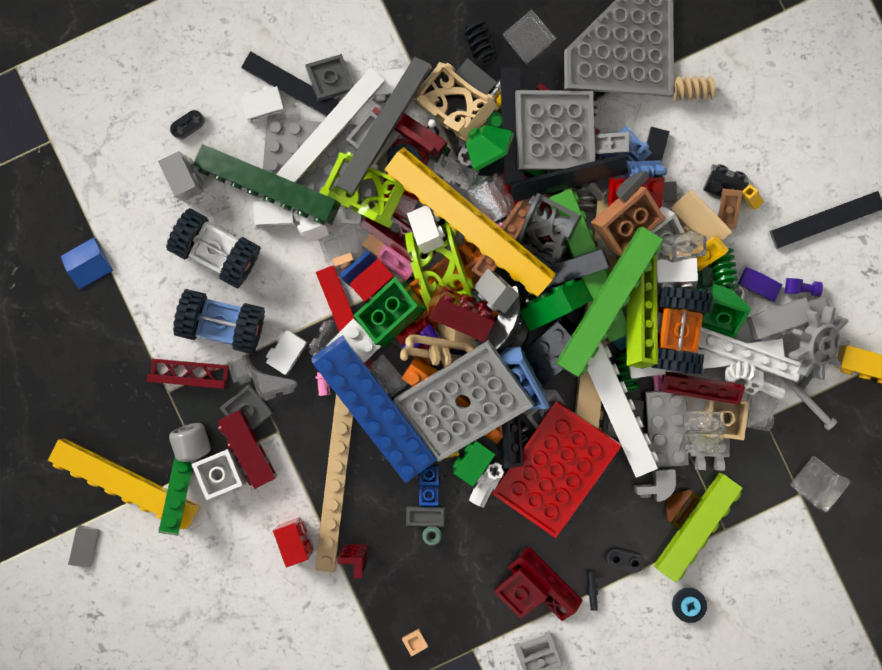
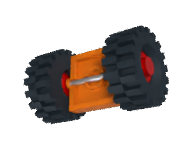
[651,287,713,374]

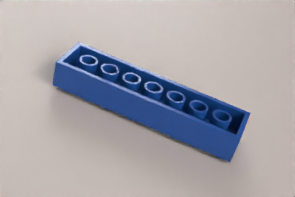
[311,335,437,483]

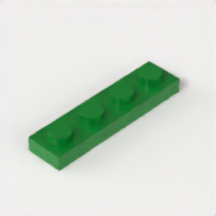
[159,458,193,536]

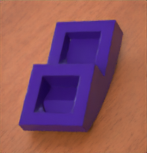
[738,267,783,302]

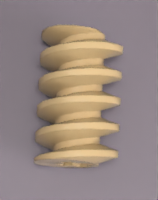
[673,76,715,101]

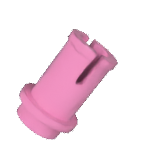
[315,372,331,396]

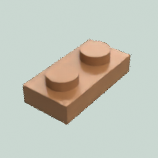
[718,188,742,229]

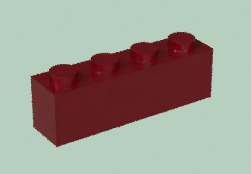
[218,408,277,489]

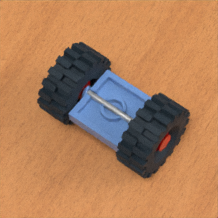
[173,289,265,354]

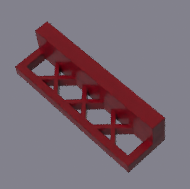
[372,106,448,159]
[360,207,437,268]
[147,359,229,389]
[661,372,745,405]
[338,544,367,578]
[508,546,583,621]

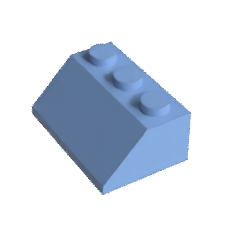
[500,347,549,409]

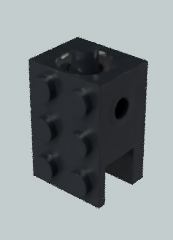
[523,315,576,387]

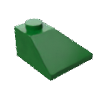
[466,125,514,172]
[701,284,751,338]

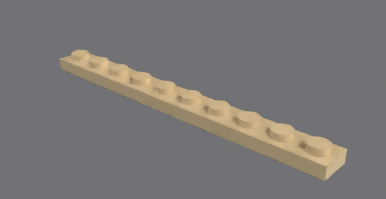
[315,394,353,572]

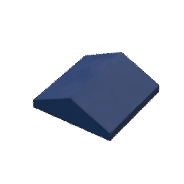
[61,237,114,290]

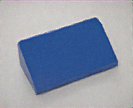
[340,251,376,287]

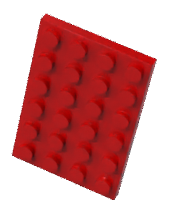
[492,400,622,538]

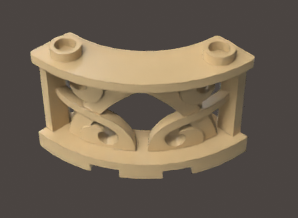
[412,62,499,142]

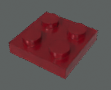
[494,567,549,619]

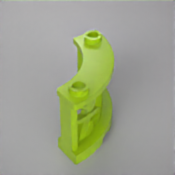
[319,151,405,228]
[405,221,474,312]

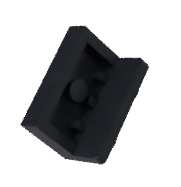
[703,164,749,197]

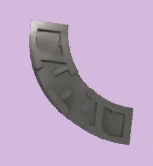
[516,193,582,265]
[474,286,530,351]

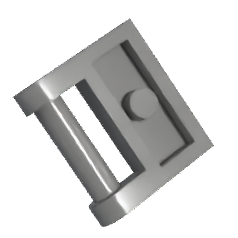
[514,631,562,670]

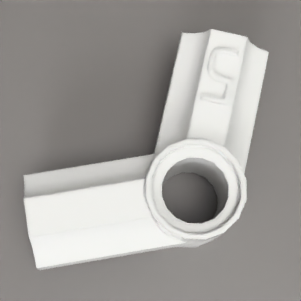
[469,462,504,508]

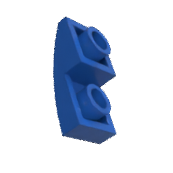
[419,466,439,507]

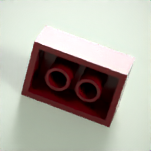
[428,284,495,342]

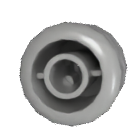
[169,423,211,463]

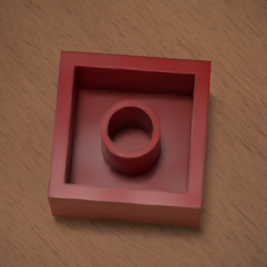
[349,258,394,303]
[273,517,314,568]

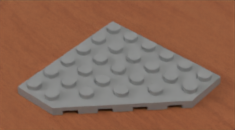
[564,0,674,97]

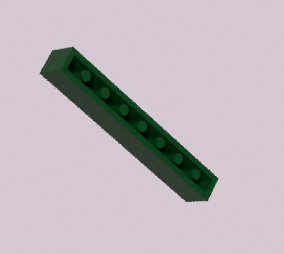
[193,144,341,226]

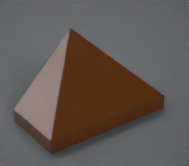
[666,490,700,529]

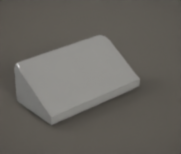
[68,525,99,567]

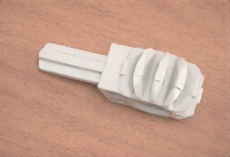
[725,361,785,399]

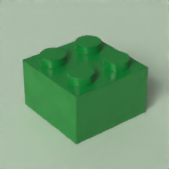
[452,440,495,487]

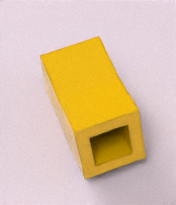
[742,184,764,210]

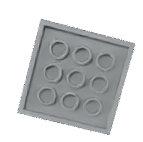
[515,90,595,170]

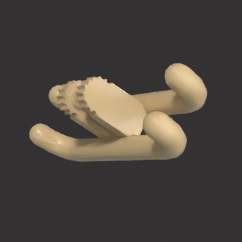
[400,335,475,367]

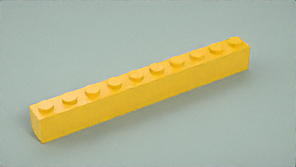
[385,147,556,297]

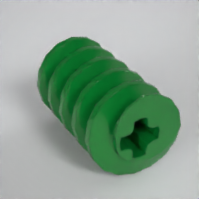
[711,248,739,290]
[614,353,640,392]

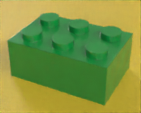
[353,277,427,347]
[520,279,593,331]

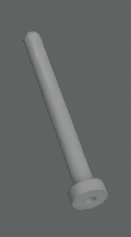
[779,376,837,430]

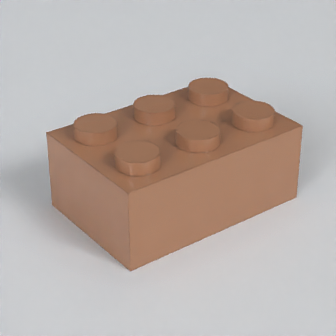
[591,187,665,256]

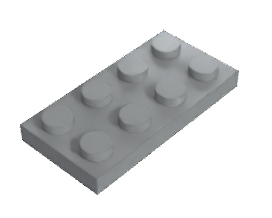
[645,390,689,468]

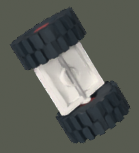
[166,208,261,288]

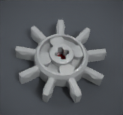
[789,306,850,380]

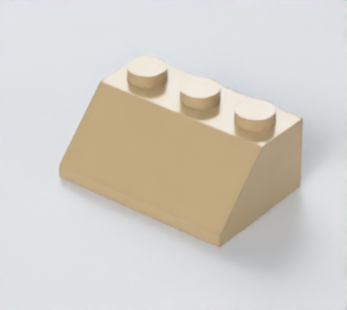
[669,189,732,247]

